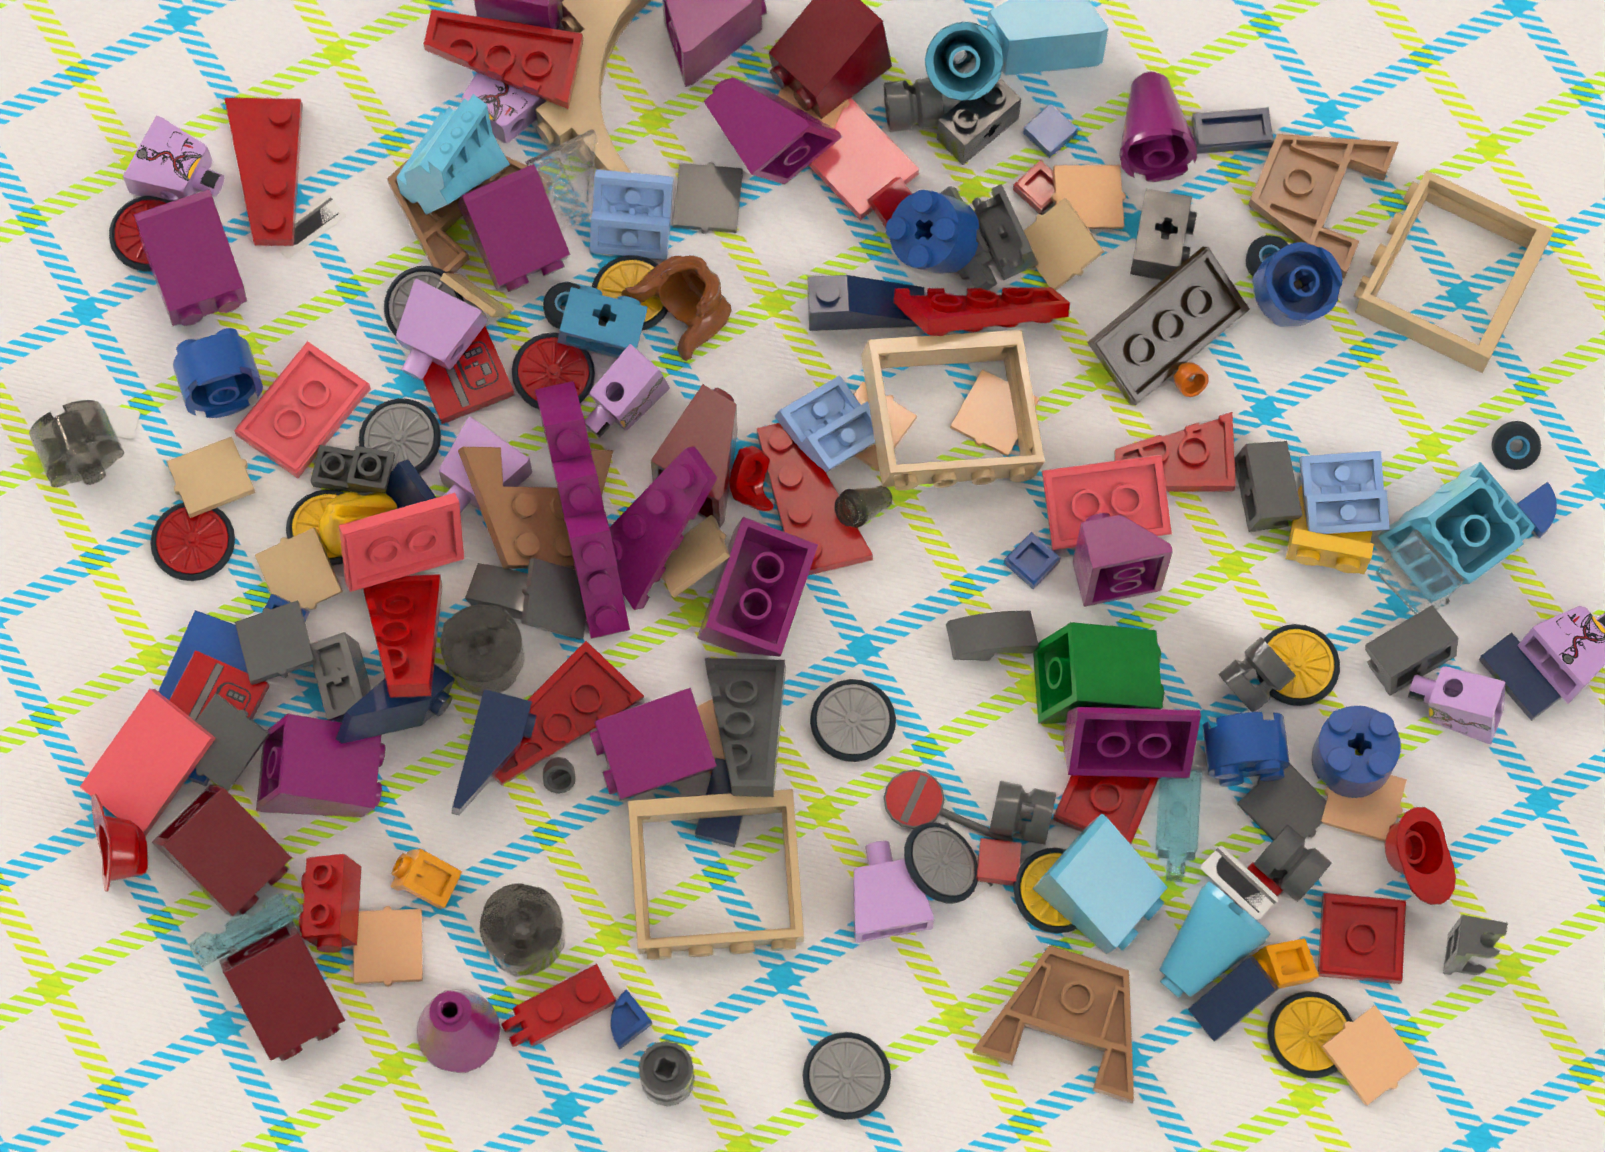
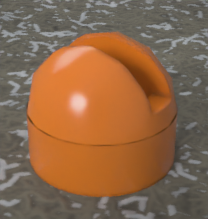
[1173,362,1209,397]

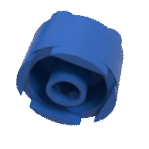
[886,189,980,273]
[1252,242,1343,327]
[173,328,263,418]
[1312,706,1401,798]
[1202,712,1290,786]

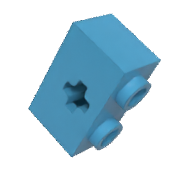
[557,286,648,358]

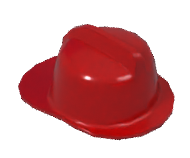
[91,794,148,892]
[1385,807,1456,905]

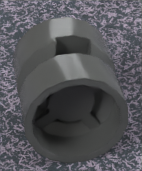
[884,78,944,132]
[1218,637,1296,712]
[989,781,1056,845]
[1253,825,1332,902]
[638,1041,695,1107]

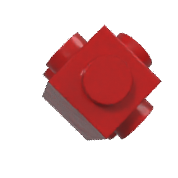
[299,854,362,953]

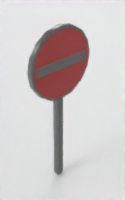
[883,769,1014,842]

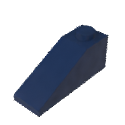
[807,275,925,331]
[336,664,455,744]
[451,689,537,815]

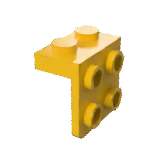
[1285,485,1374,574]

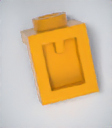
[391,848,462,909]
[1251,938,1319,989]

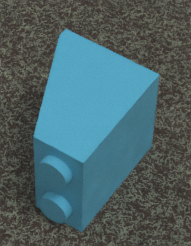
[986,0,1109,75]
[1032,814,1168,954]

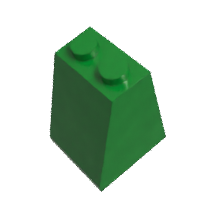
[1033,622,1164,724]

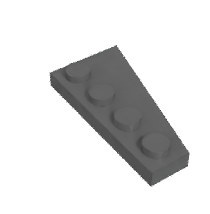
[705,658,786,797]

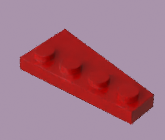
[363,574,442,697]

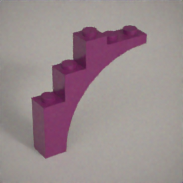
[535,381,630,639]

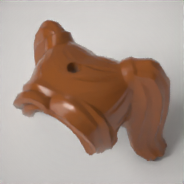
[621,255,732,361]

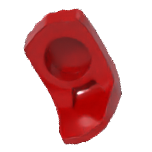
[729,446,774,511]

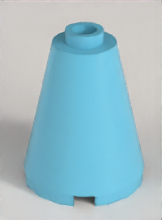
[925,22,1003,100]
[1159,881,1271,998]

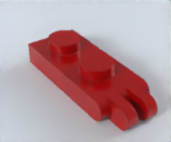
[501,964,616,1047]

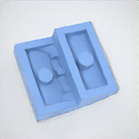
[590,169,674,260]
[775,375,875,472]
[1299,451,1390,534]

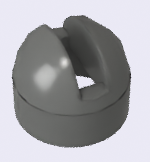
[542,757,576,794]

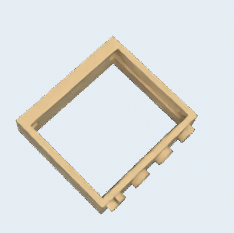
[1354,170,1554,373]
[861,330,1045,490]
[628,789,804,960]

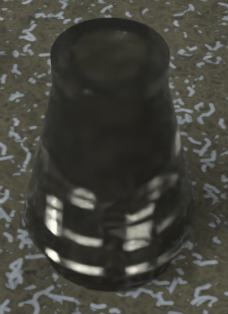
[834,485,892,528]

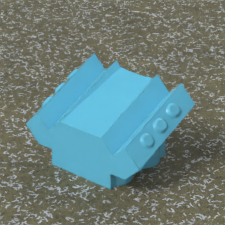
[396,94,510,215]
[1377,462,1536,602]

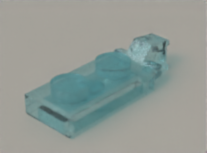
[1155,770,1202,882]
[189,893,303,968]

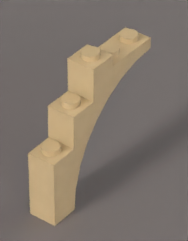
[535,0,652,173]

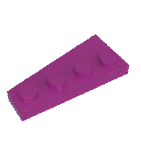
[609,446,717,610]

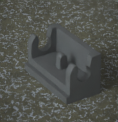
[972,184,1039,280]
[1234,441,1302,532]
[1365,605,1458,696]
[311,632,372,723]
[1443,915,1508,975]

